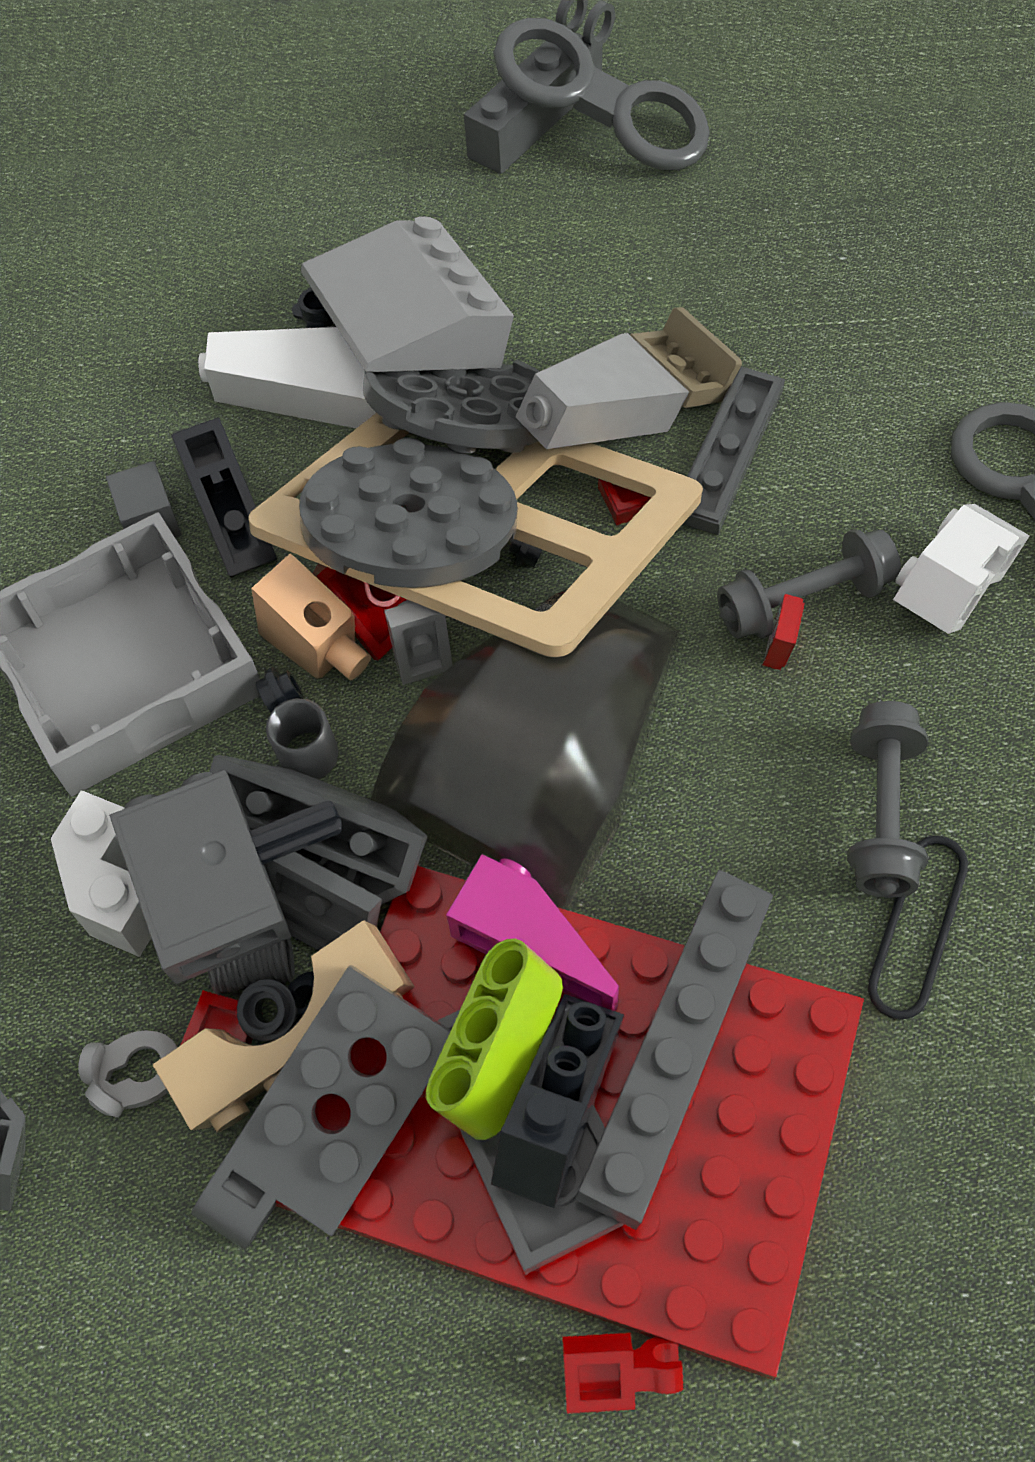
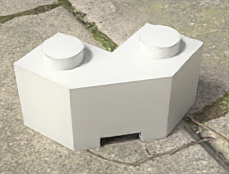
[893,504,1029,634]
[51,790,151,957]

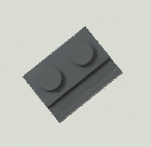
[266,852,382,951]

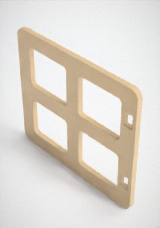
[249,413,703,657]

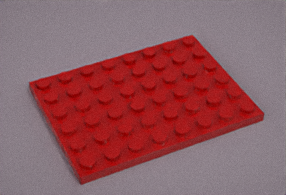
[275,866,864,1380]

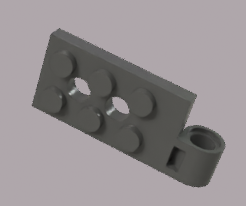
[191,965,451,1251]

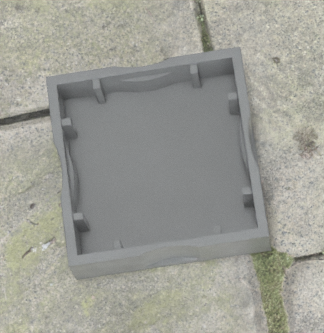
[0,512,260,797]

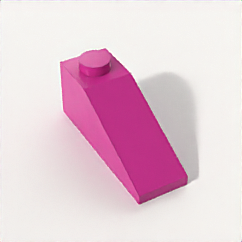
[446,854,619,1011]

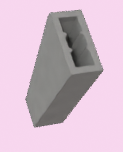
[515,333,689,449]

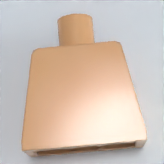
[251,553,371,680]

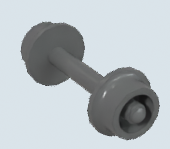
[717,529,901,639]
[847,701,928,898]

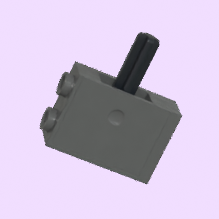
[109,770,343,984]

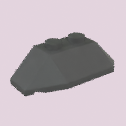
[209,755,427,904]

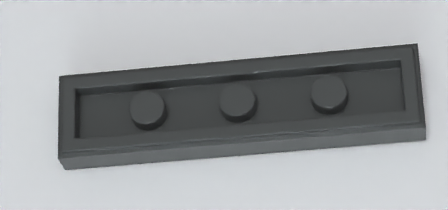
[683,366,785,535]

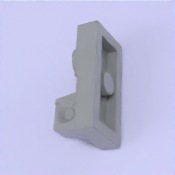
[384,600,453,685]

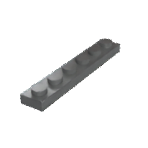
[575,869,773,1230]

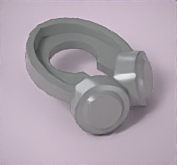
[78,1030,177,1117]

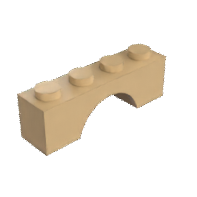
[153,920,415,1133]

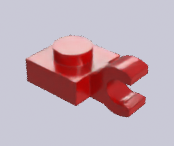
[562,1333,683,1414]

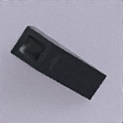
[490,994,624,1209]

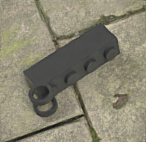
[464,0,615,174]

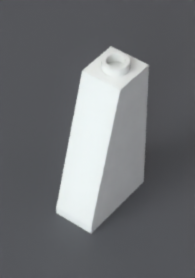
[199,327,376,428]

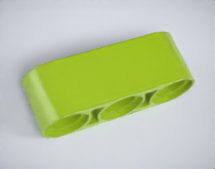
[426,938,563,1140]

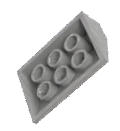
[301,216,514,372]

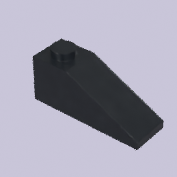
[171,417,277,578]

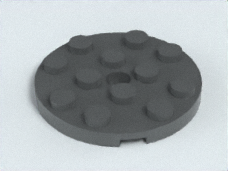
[363,359,540,453]
[299,438,518,588]

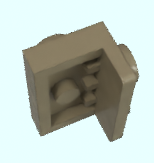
[630,307,742,408]

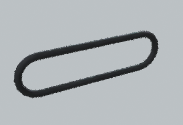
[868,835,968,1020]

